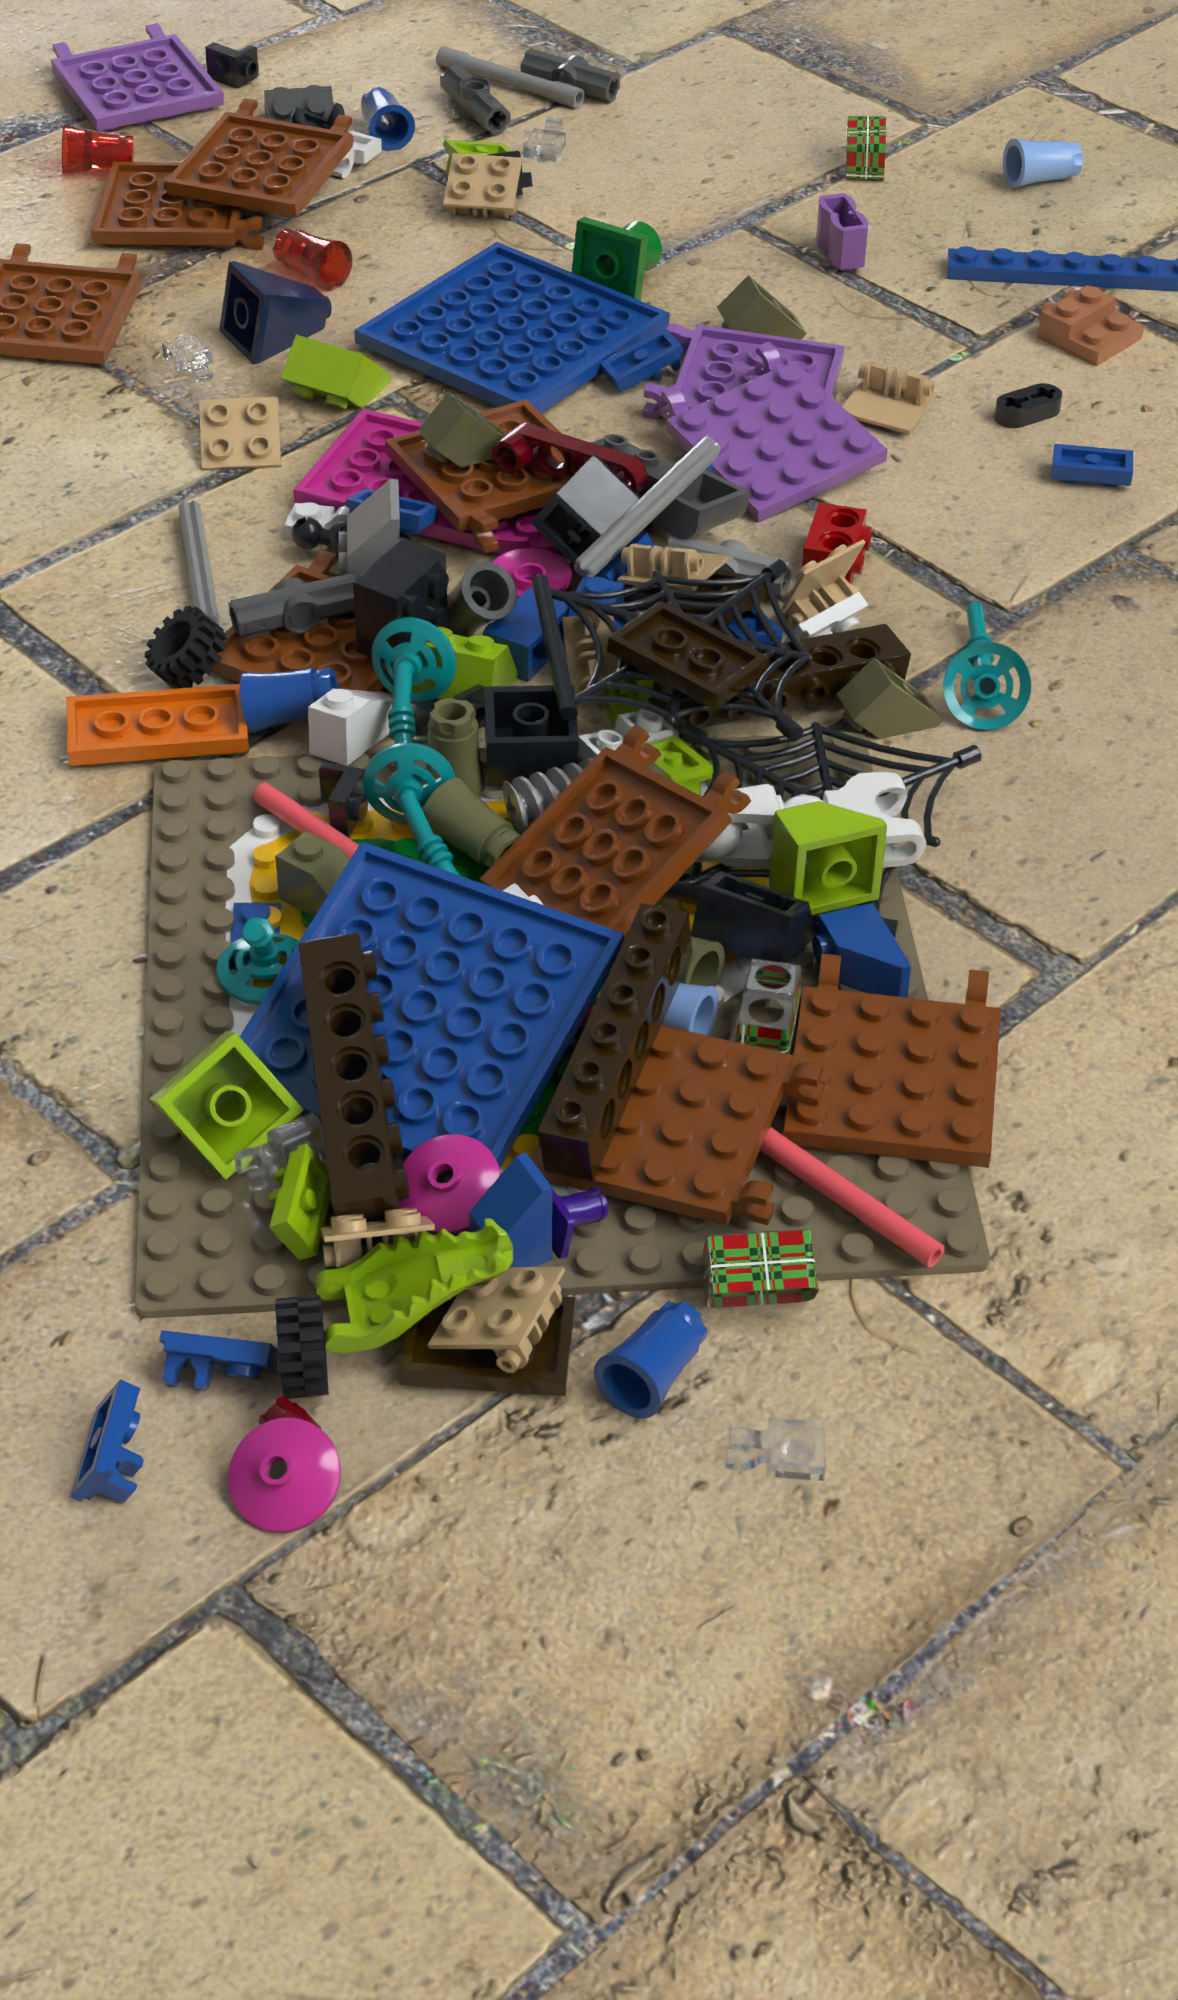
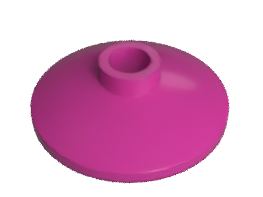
[492,548,572,599]
[401,1134,501,1234]
[228,1418,341,1533]

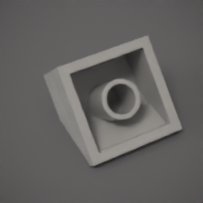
[338,479,400,578]

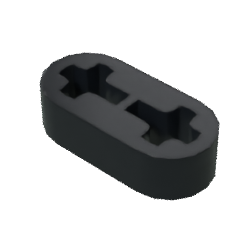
[994,383,1062,428]

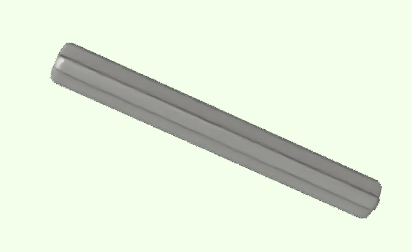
[574,437,721,577]
[178,500,220,626]

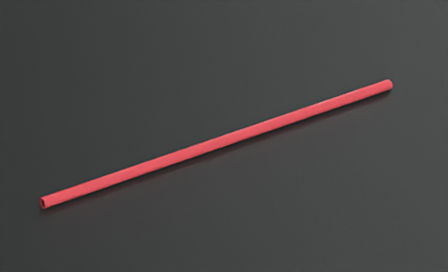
[253,782,944,1268]

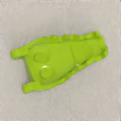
[314,1218,513,1354]

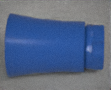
[361,87,415,151]
[240,668,340,734]
[594,1301,708,1419]

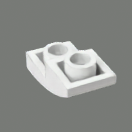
[578,709,679,760]

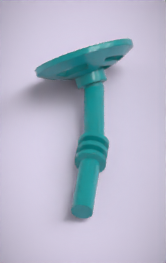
[943,602,1031,730]
[372,617,456,771]
[363,743,460,876]
[217,917,299,1005]

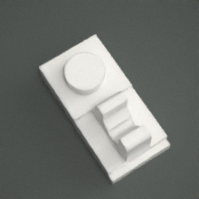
[782,592,869,643]

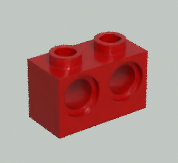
[802,502,872,584]

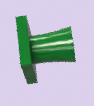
[572,217,662,301]

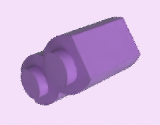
[816,193,868,271]

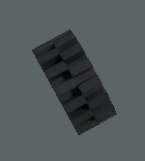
[144,606,227,689]
[275,1295,329,1399]

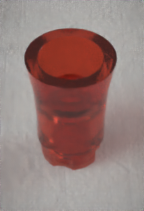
[62,124,134,174]
[273,228,352,291]

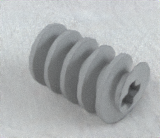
[503,758,592,835]

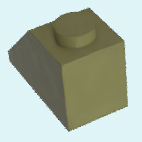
[717,275,807,339]
[418,392,506,467]
[837,658,943,739]
[275,831,350,917]

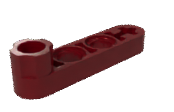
[492,423,647,492]

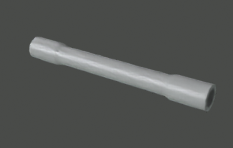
[436,46,584,109]

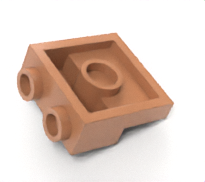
[1038,285,1144,366]

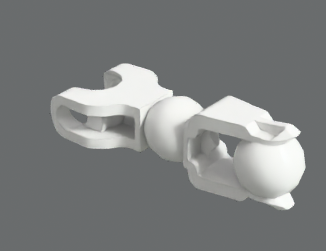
[695,772,926,868]

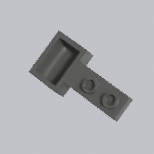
[585,434,750,539]

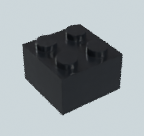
[353,538,450,663]
[484,685,579,786]

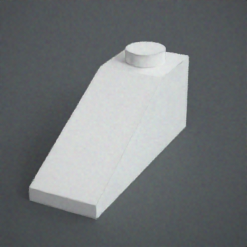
[308,689,419,766]

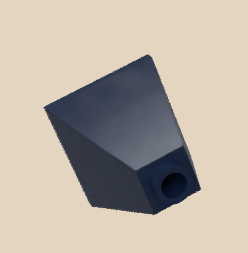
[219,261,332,365]

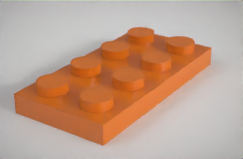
[66,684,249,766]

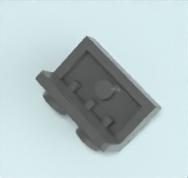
[264,85,334,123]

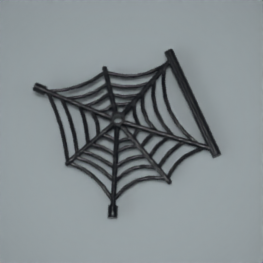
[531,559,813,742]
[662,722,982,938]

